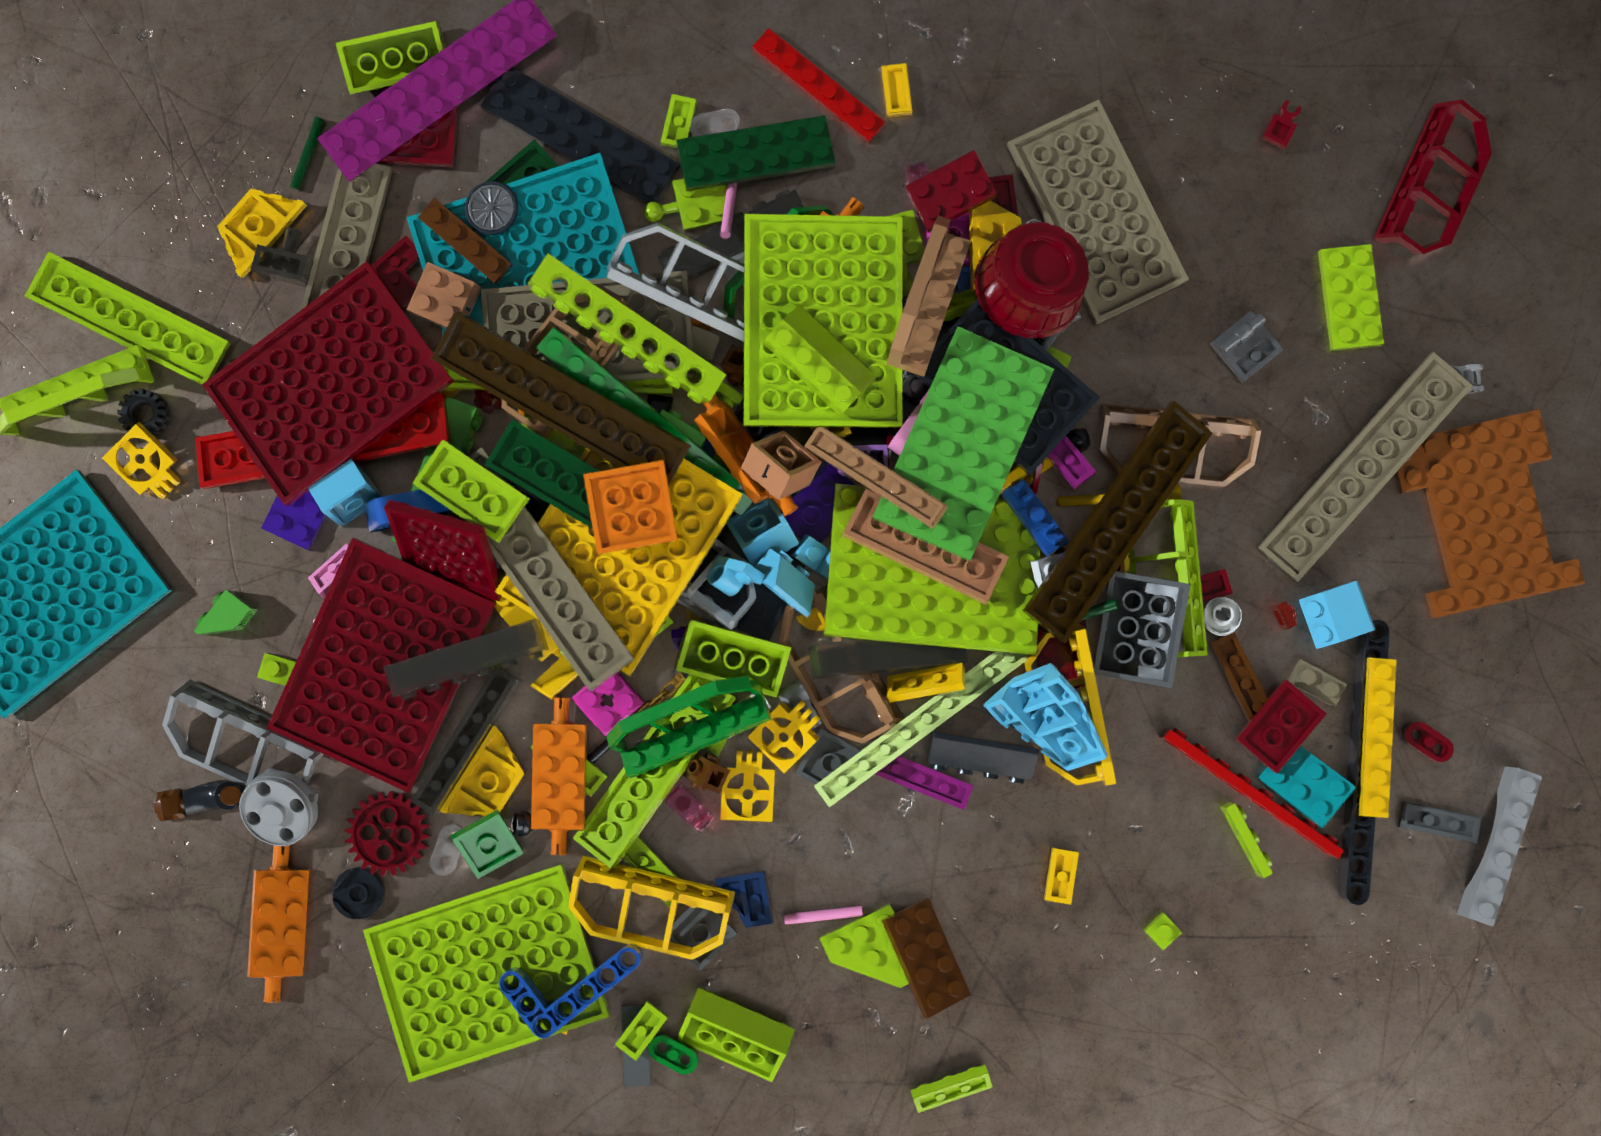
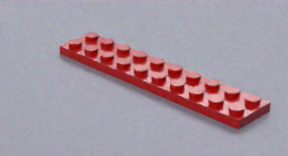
[195,393,451,489]

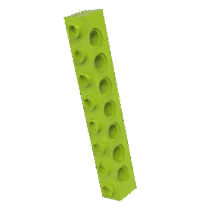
[528,254,726,404]

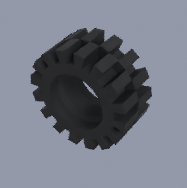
[117,389,170,435]

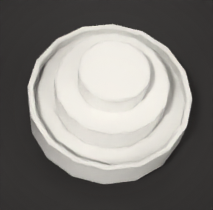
[1204,597,1242,636]

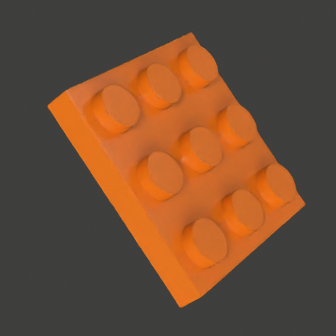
[583,460,678,555]

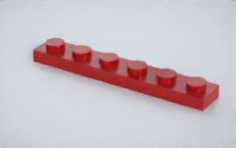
[752,28,885,144]

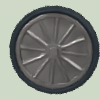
[465,181,519,235]

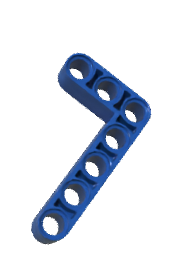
[364,489,453,533]
[499,944,643,1038]

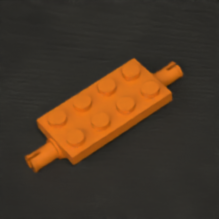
[694,394,798,517]
[531,697,587,855]
[247,845,309,1003]

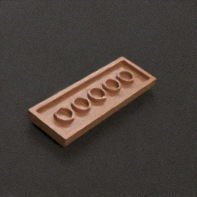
[843,489,1009,605]

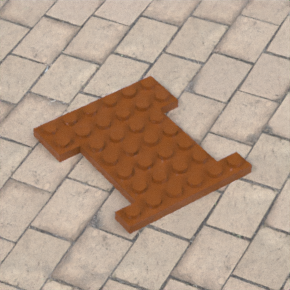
[1395,409,1585,618]

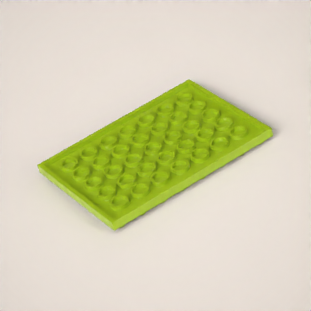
[744,214,902,428]
[824,484,1040,655]
[363,864,610,1083]

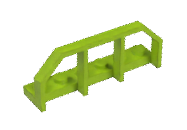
[0,345,155,436]
[1124,499,1208,658]

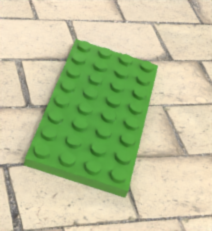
[872,327,1054,561]

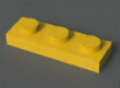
[887,662,965,703]

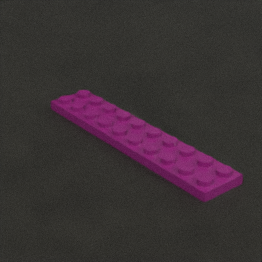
[317,0,557,182]

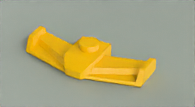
[530,648,578,700]

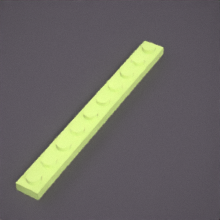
[814,651,1029,808]

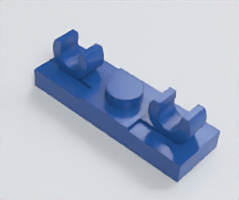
[1001,479,1069,557]

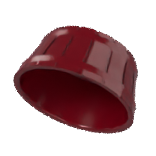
[974,222,1089,338]

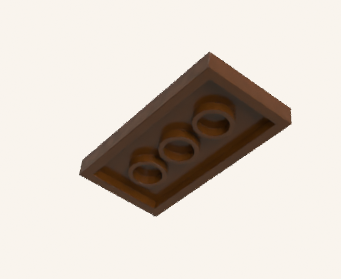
[881,898,971,1018]

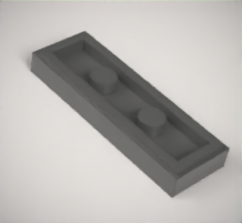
[1398,801,1482,843]
[621,1004,651,1087]

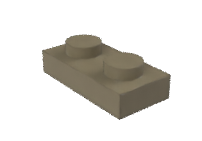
[1288,659,1347,707]

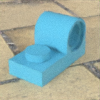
[791,534,830,581]
[707,555,766,596]

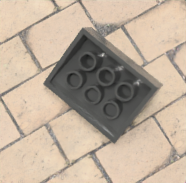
[1094,571,1191,688]

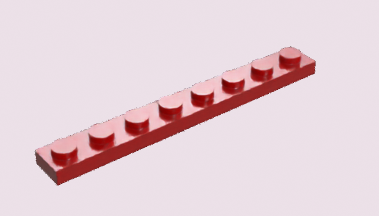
[1159,728,1344,859]

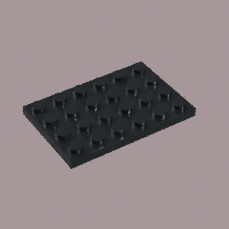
[913,299,1100,476]

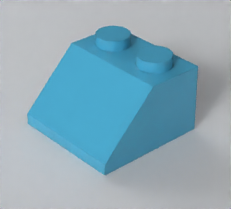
[308,459,383,527]
[726,498,799,567]
[754,548,815,617]
[1299,580,1376,649]

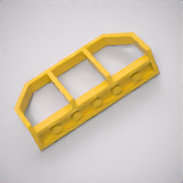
[1024,625,1116,786]
[568,856,735,960]

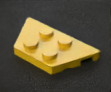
[217,189,307,279]
[969,201,1021,292]
[440,725,526,817]

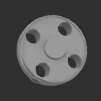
[239,768,318,846]

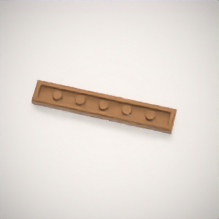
[804,426,948,529]

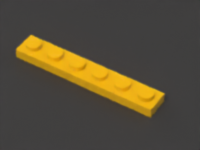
[1359,658,1396,818]

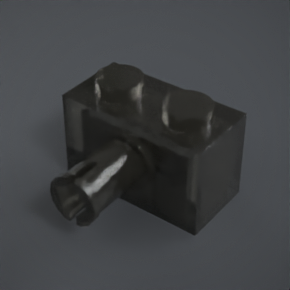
[251,227,313,287]

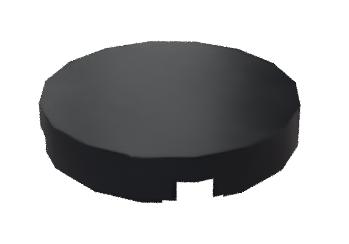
[332,867,386,919]

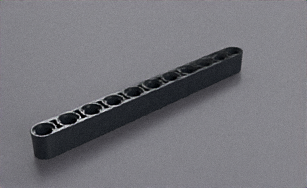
[1338,620,1390,905]

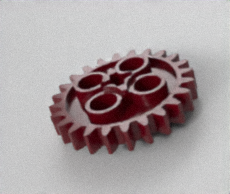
[344,791,431,876]

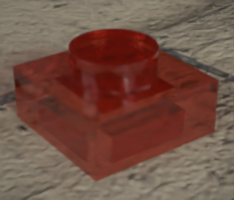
[1271,601,1297,630]

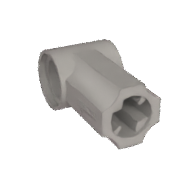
[778,679,822,730]

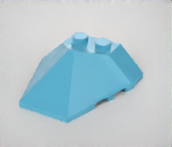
[984,663,1108,771]

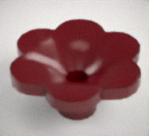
[474,390,502,414]

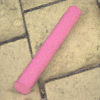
[720,183,738,239]
[784,906,863,925]

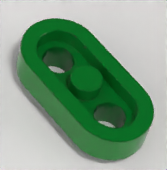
[648,1033,699,1075]

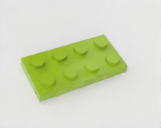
[1318,244,1384,351]
[412,440,529,543]

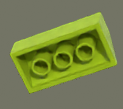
[336,21,446,94]
[763,304,877,416]
[674,619,791,698]
[677,988,795,1082]

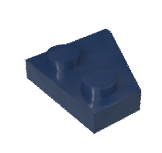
[715,870,774,928]

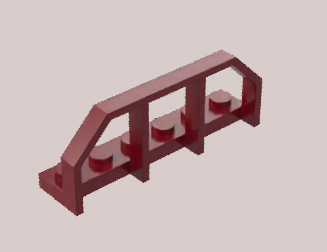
[1373,99,1492,255]

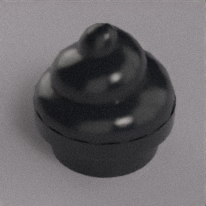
[1066,428,1091,453]
[511,811,536,837]

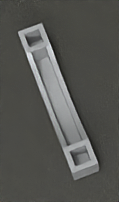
[1457,766,1543,927]

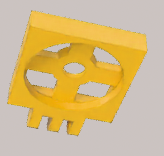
[102,422,181,499]
[748,700,821,773]
[720,750,775,822]

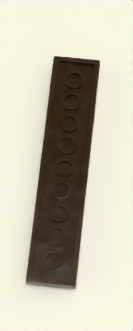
[431,311,691,485]
[1022,401,1213,643]

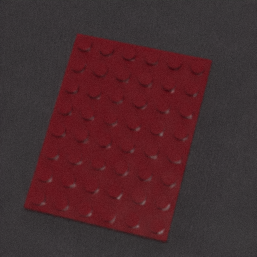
[202,261,455,506]
[267,538,496,793]

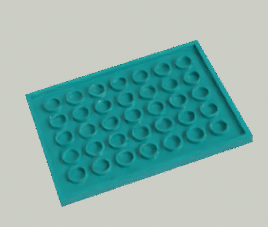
[406,153,640,335]
[0,469,172,719]

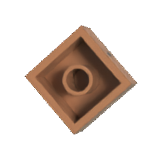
[407,262,482,329]
[741,430,821,500]

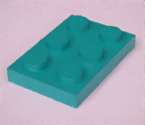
[1258,746,1356,829]

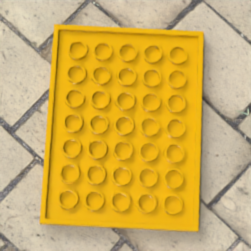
[495,448,743,676]

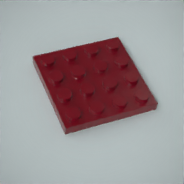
[384,500,501,601]

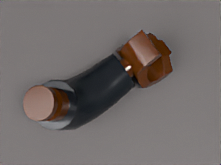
[153,780,243,821]

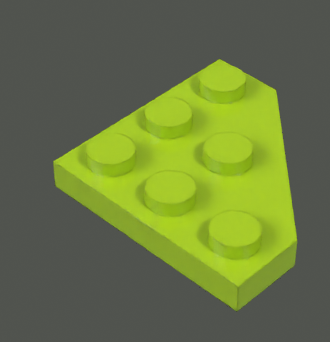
[819,904,909,988]

